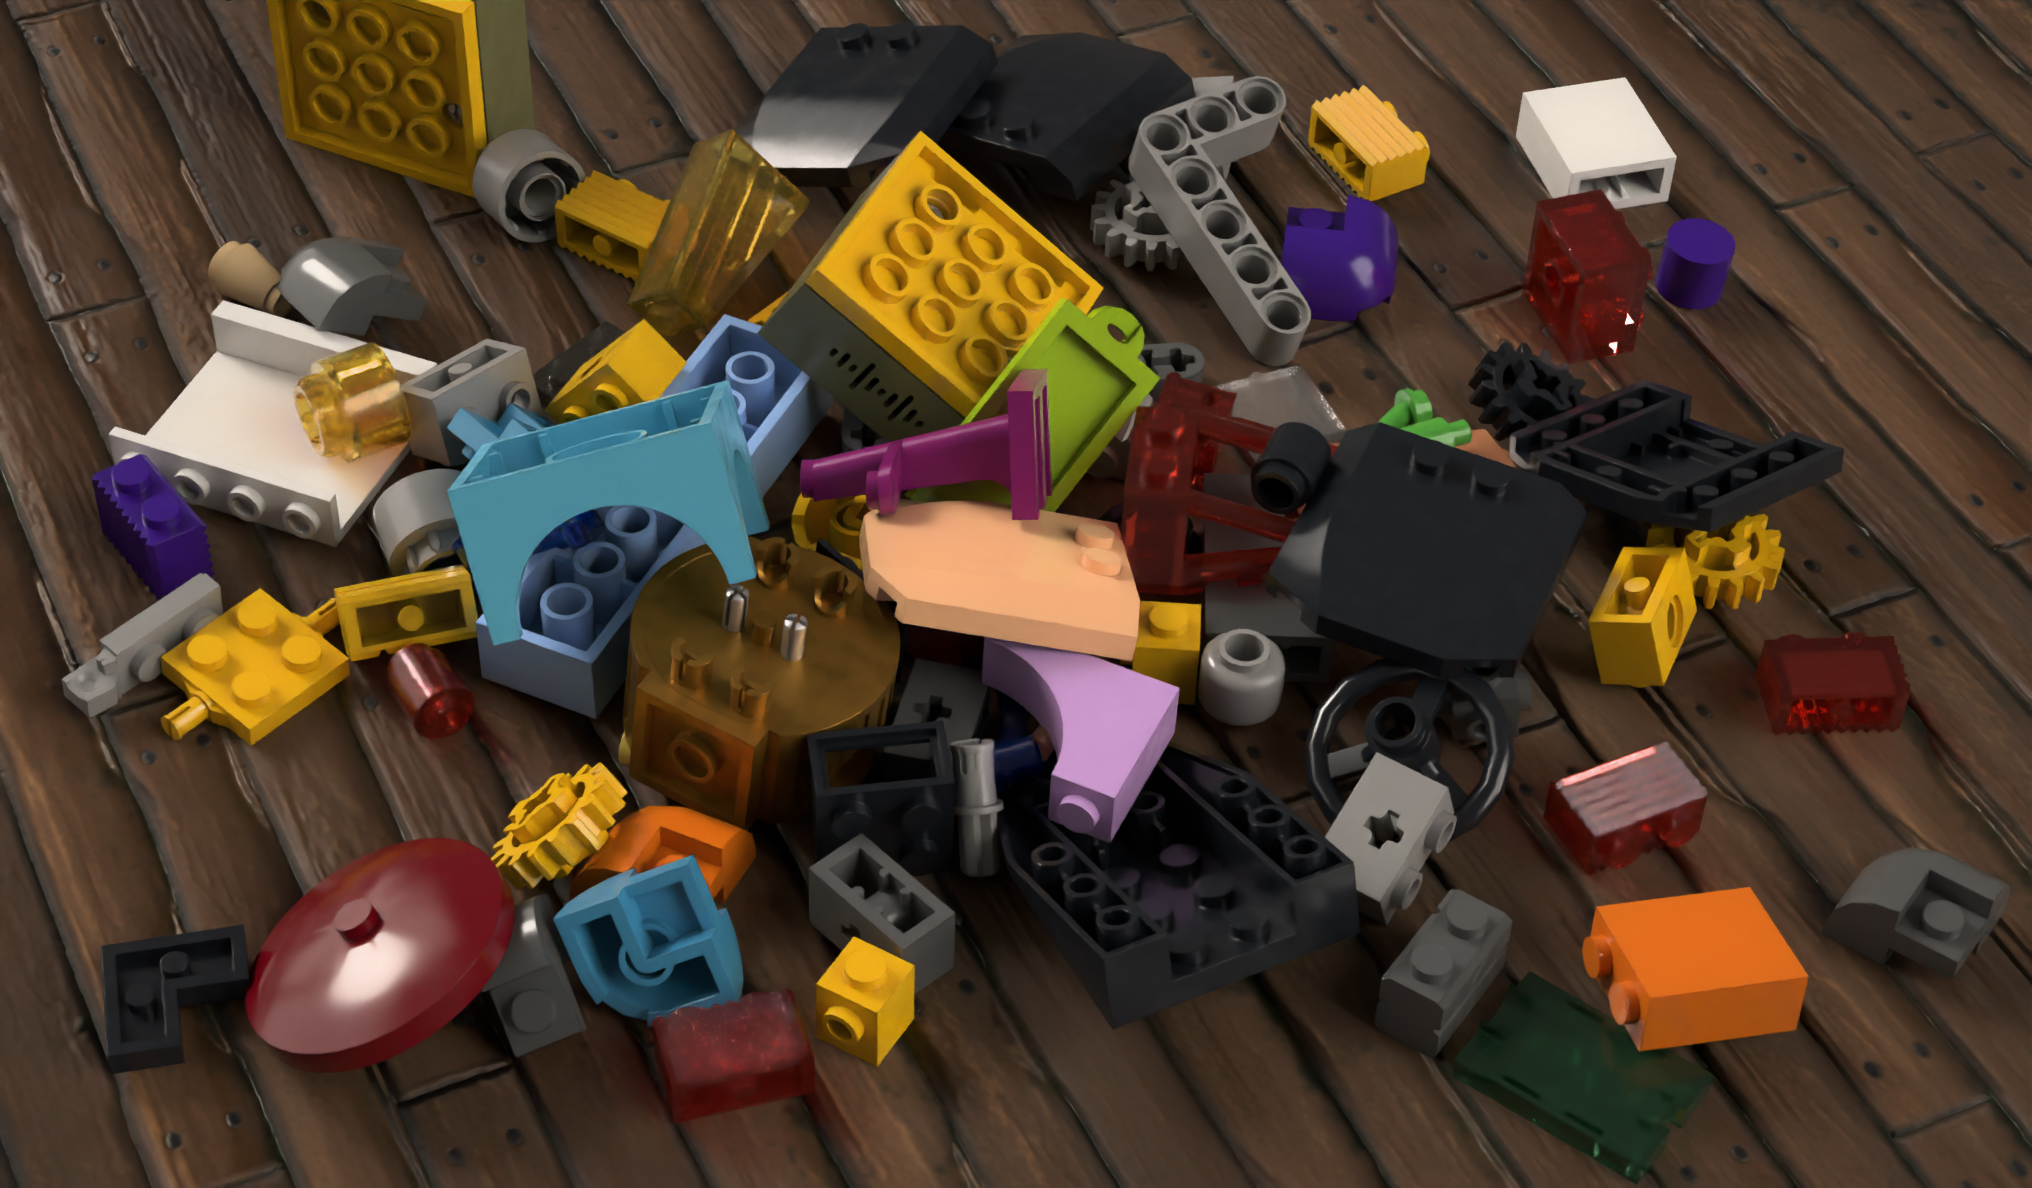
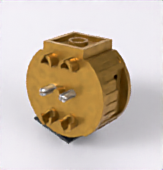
[623,537,909,830]

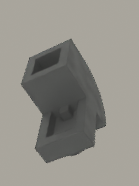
[482,894,587,1058]

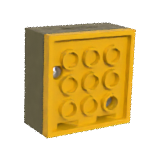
[266,0,535,198]
[758,131,1104,442]

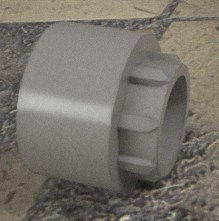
[473,129,586,242]
[372,469,474,585]

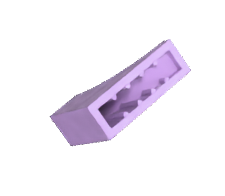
[982,637,1180,843]

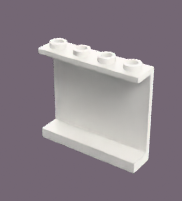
[108,300,437,547]

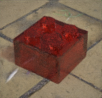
[1522,189,1653,364]

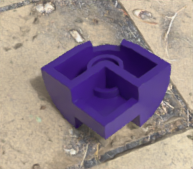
[1281,195,1399,321]

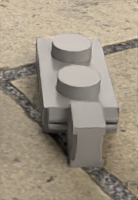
[62,573,223,718]

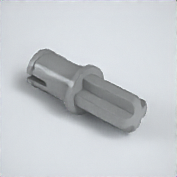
[950,739,1004,877]

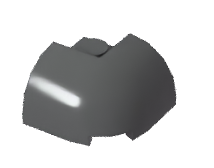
[277,236,428,336]
[1821,847,2011,980]

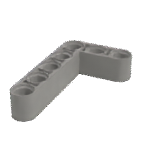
[1128,76,1311,366]

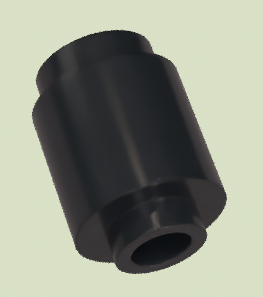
[1250,422,1331,514]

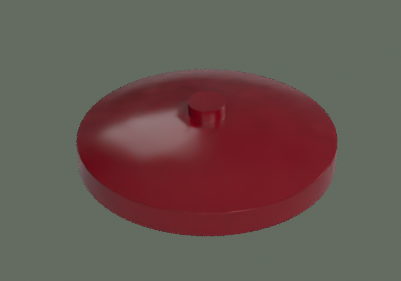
[245,838,515,1073]

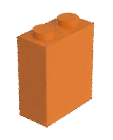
[1582,887,1809,1052]

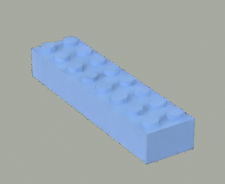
[476,314,833,719]

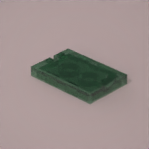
[1452,971,1713,1184]

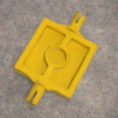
[160,588,350,746]

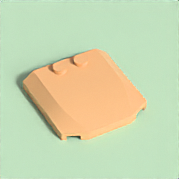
[859,498,1140,661]

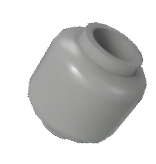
[1198,629,1285,726]

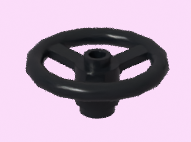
[1304,658,1515,849]

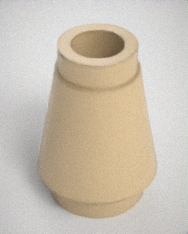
[208,241,293,317]

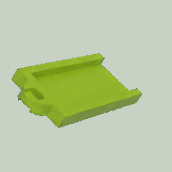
[905,298,1161,512]

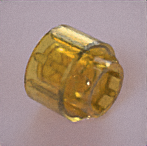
[293,342,411,462]

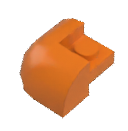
[569,806,756,903]

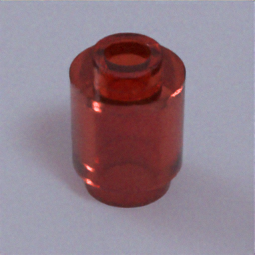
[387,643,475,739]

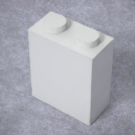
[1516,77,1677,217]

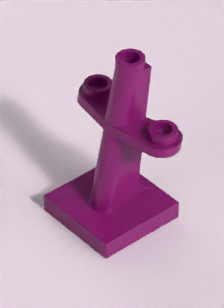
[800,369,1052,520]

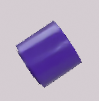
[1655,218,1736,309]

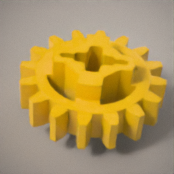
[1645,514,1785,609]
[491,762,628,890]

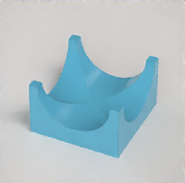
[447,380,770,646]

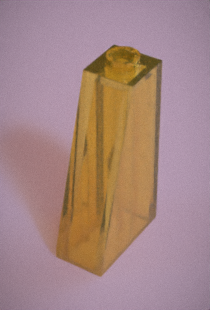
[626,129,810,340]

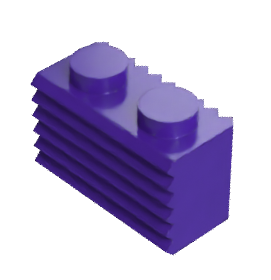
[92,454,215,600]

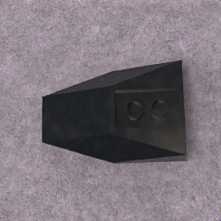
[993,733,1360,1030]

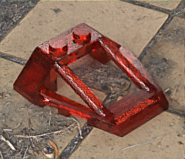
[1120,406,1338,595]

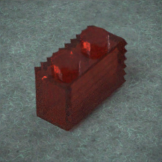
[1756,632,1910,736]
[1543,741,1708,875]
[652,988,815,1124]

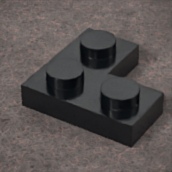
[100,924,250,1074]

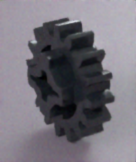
[1468,343,1594,441]

